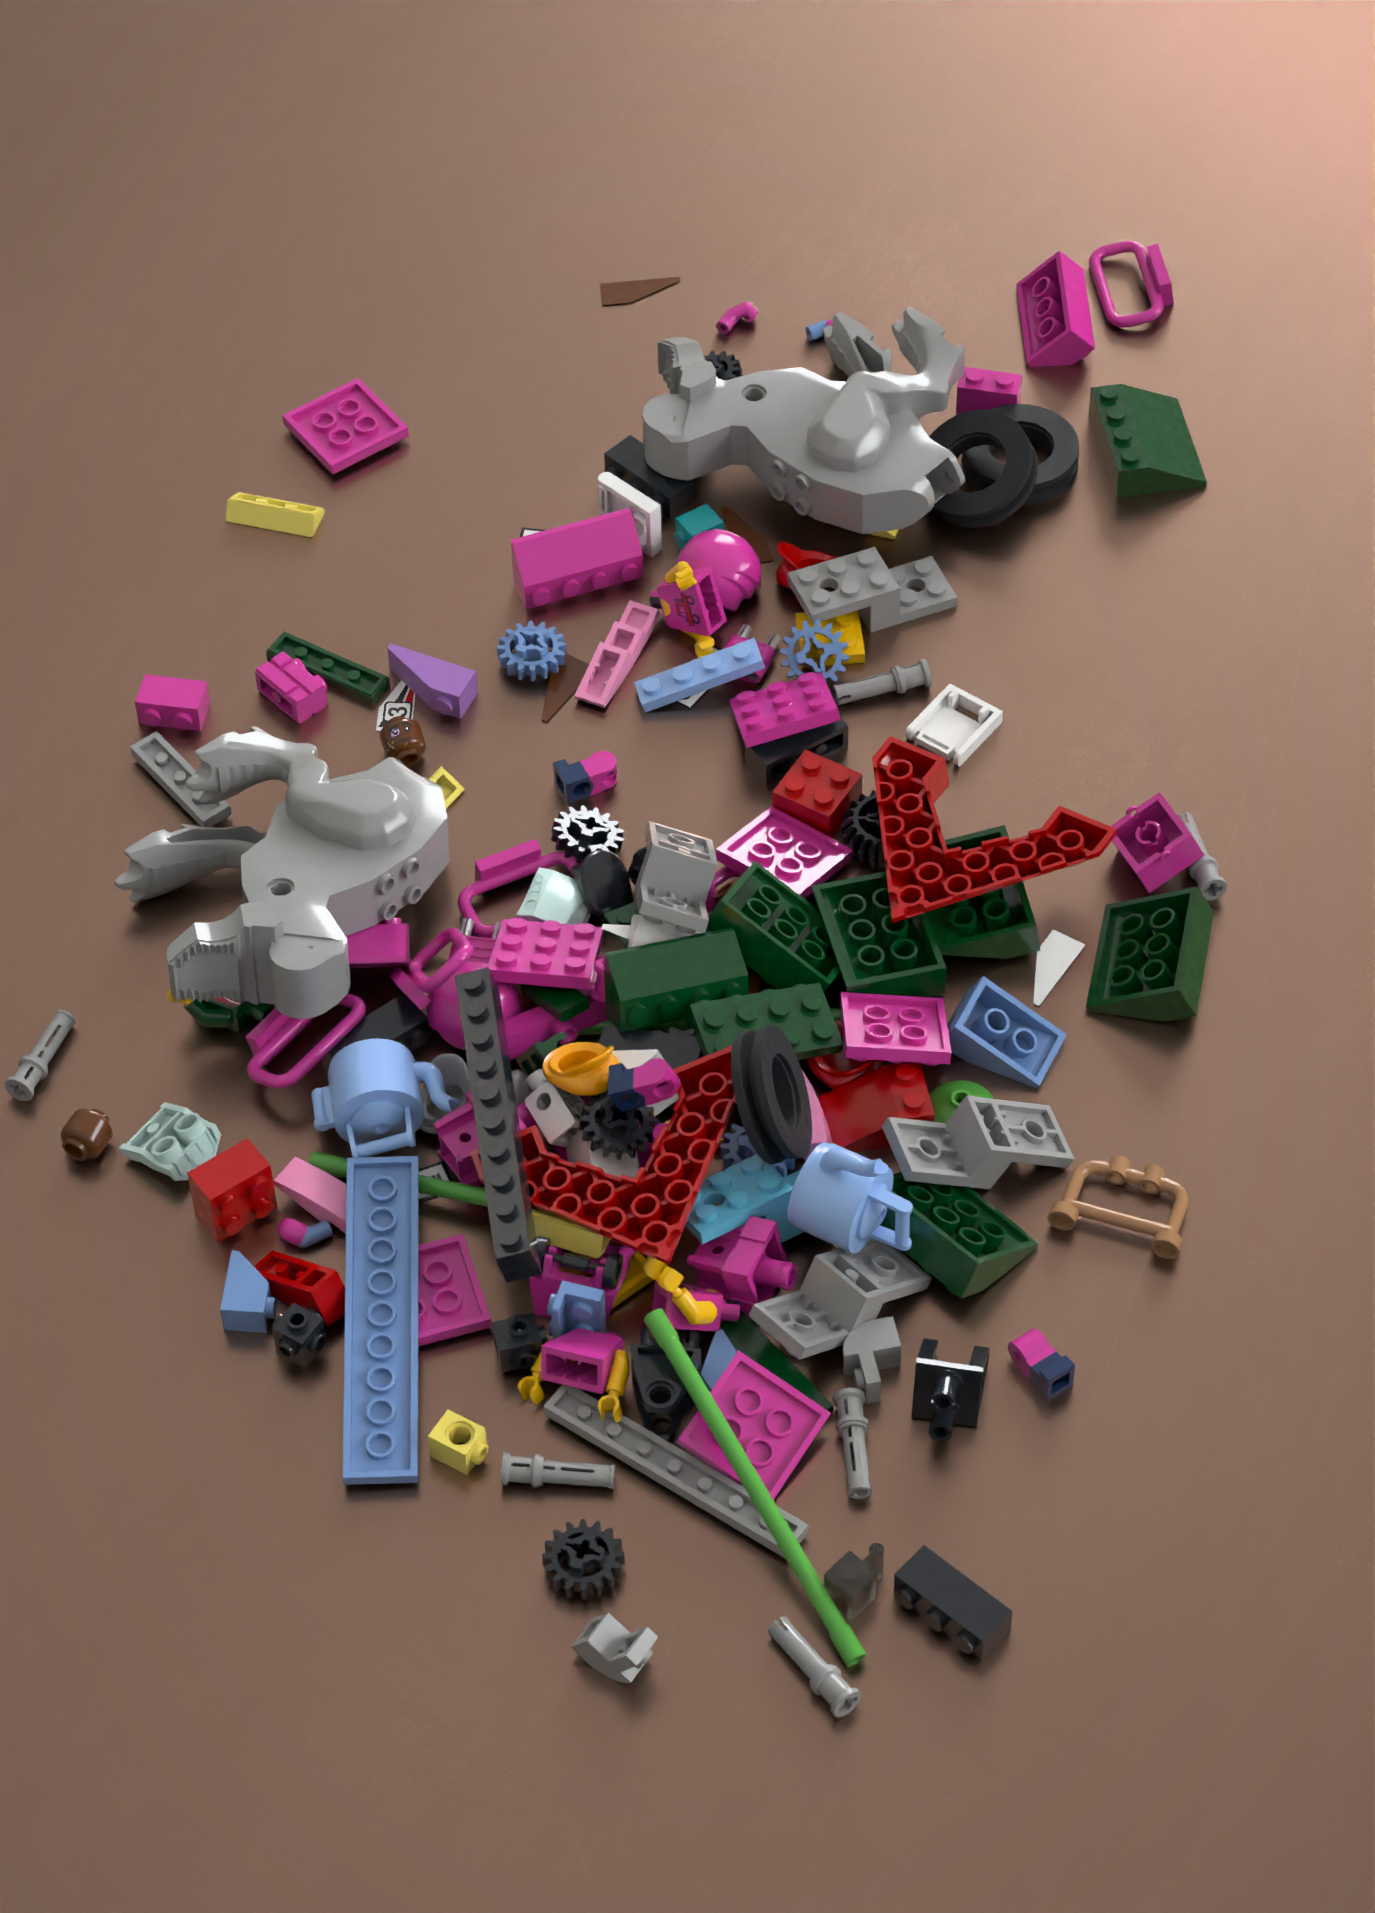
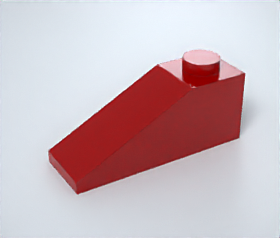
[254,1250,345,1326]

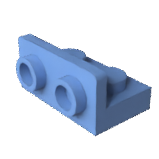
[547,1280,607,1339]

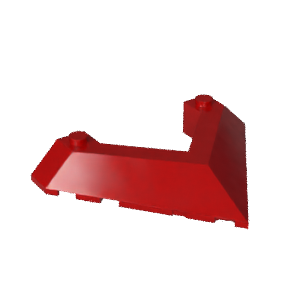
[872,736,1117,923]
[470,1045,736,1265]

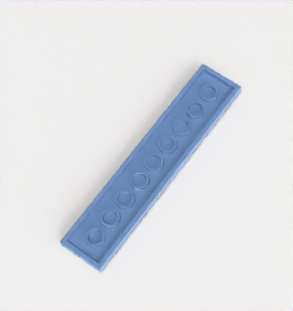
[343,1156,419,1485]

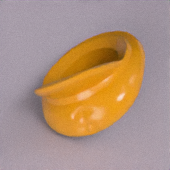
[542,1042,620,1096]

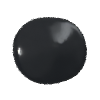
[571,850,634,922]

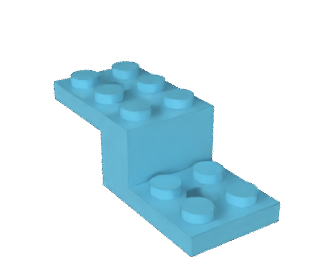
[685,1154,804,1244]

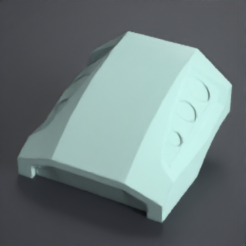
[515,867,592,925]
[119,1102,221,1181]

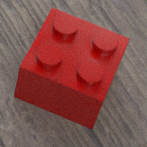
[772,749,862,838]
[187,1138,277,1242]

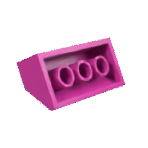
[1016,250,1095,367]
[510,508,644,609]
[346,918,410,968]

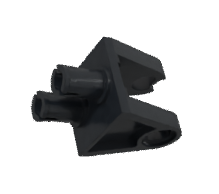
[630,1327,702,1443]
[911,1338,990,1442]

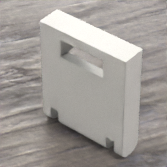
[598,472,662,558]
[905,684,1003,766]

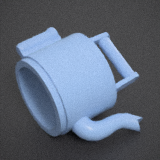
[311,1039,460,1158]
[787,1142,913,1254]

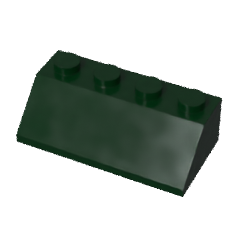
[604,927,749,1032]

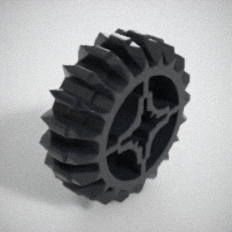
[841,789,886,869]

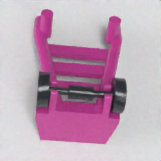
[529,1236,636,1325]

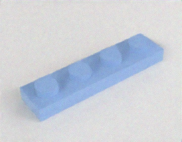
[634,638,765,713]

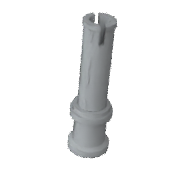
[832,658,932,706]
[1178,812,1227,901]
[4,1010,76,1102]
[832,1388,872,1499]
[501,1451,615,1489]
[768,1616,862,1718]

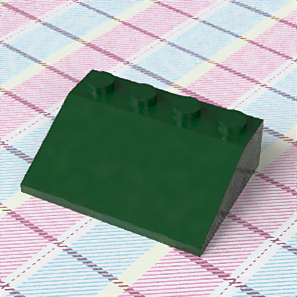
[1089,384,1207,498]
[926,825,1040,959]
[705,861,840,992]
[811,871,946,997]
[1086,887,1214,1022]
[880,1172,1039,1298]

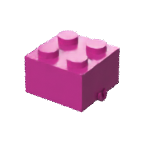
[1111,792,1204,893]

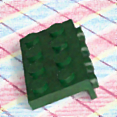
[685,983,844,1060]

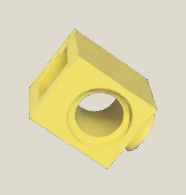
[428,1409,489,1475]

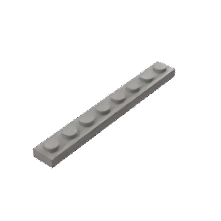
[543,1385,809,1559]

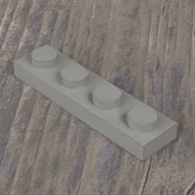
[130,731,232,827]

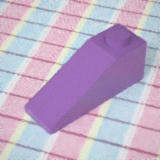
[387,643,478,719]

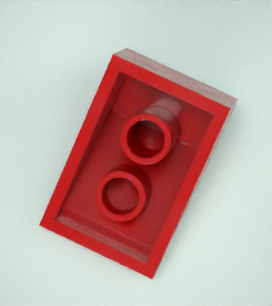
[818,1062,935,1153]

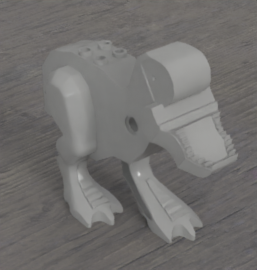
[642,307,965,534]
[114,726,450,1019]

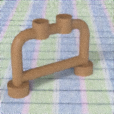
[1047,1155,1189,1259]

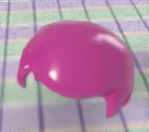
[675,529,761,612]
[426,961,522,1050]

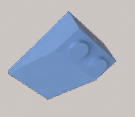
[947,976,1067,1088]

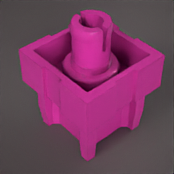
[433,1091,538,1186]
[687,1216,798,1320]

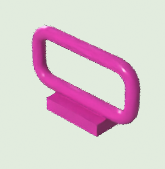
[1089,240,1174,328]
[457,839,581,939]
[389,927,473,1011]
[246,993,366,1089]

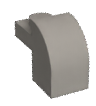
[843,1316,901,1404]
[571,1612,658,1683]

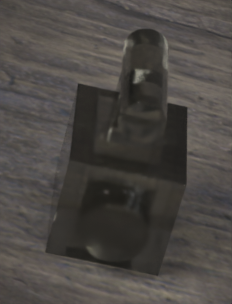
[824,1543,884,1621]

